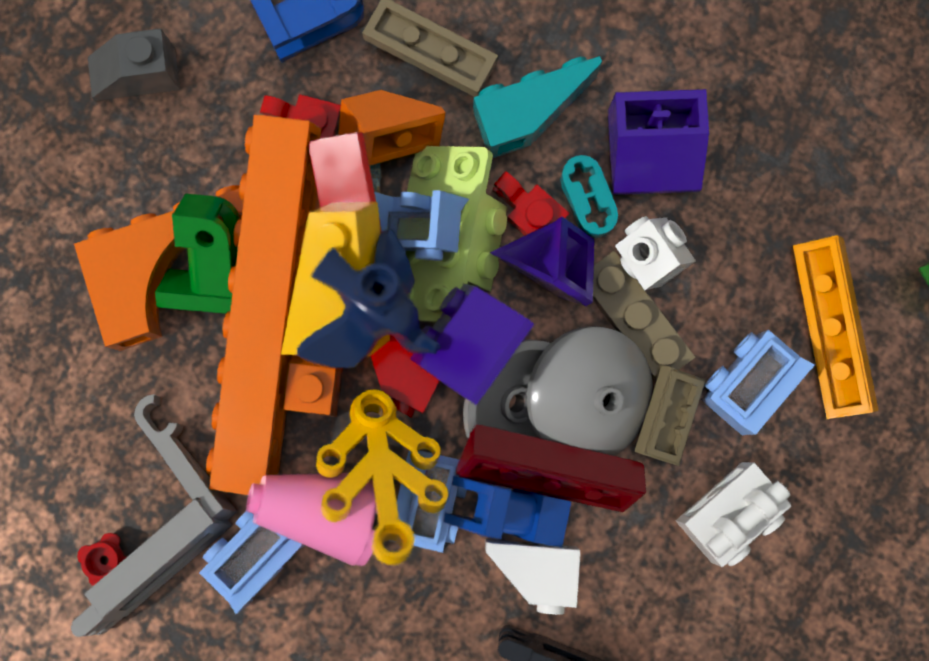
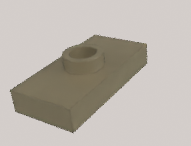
[634,365,706,466]

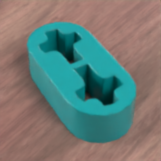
[560,155,618,239]

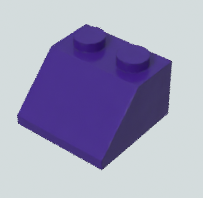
[410,284,534,406]

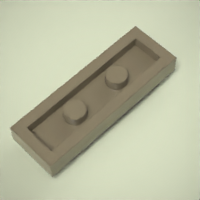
[362,0,498,97]
[593,250,696,383]

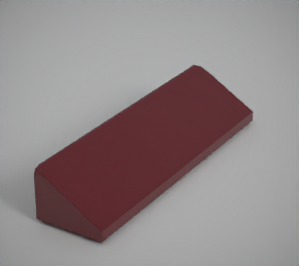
[456,424,646,512]

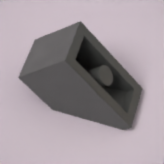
[88,28,180,101]

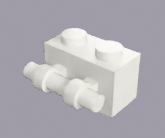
[676,462,792,568]

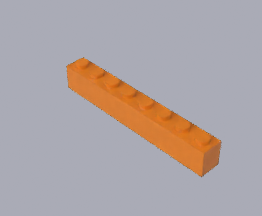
[206,114,321,495]

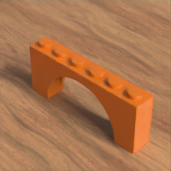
[74,184,320,351]

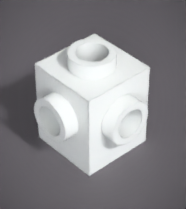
[615,216,696,290]

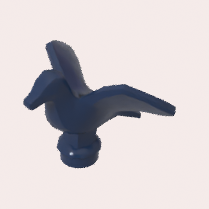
[297,229,440,368]

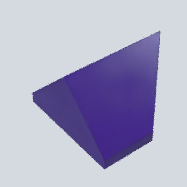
[490,216,595,307]

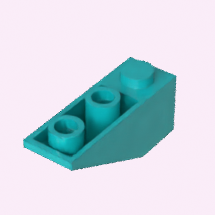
[473,56,602,158]

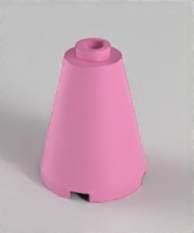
[246,473,377,566]

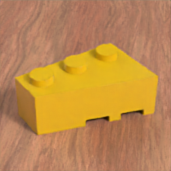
[281,202,390,357]

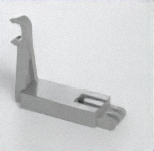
[71,394,238,637]

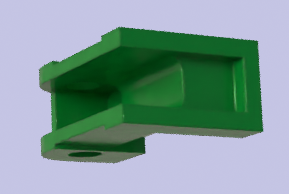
[155,193,239,314]

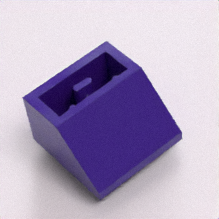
[608,89,709,195]

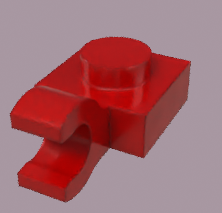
[260,94,341,139]
[492,171,570,236]

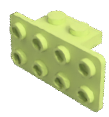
[398,146,507,323]

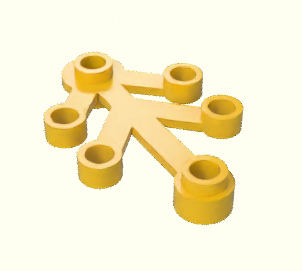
[316,390,448,565]

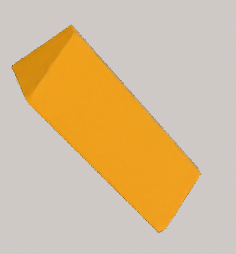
[793,235,878,419]

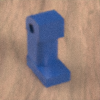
[250,0,364,63]
[443,476,572,548]

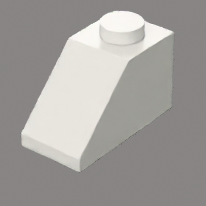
[485,539,580,614]

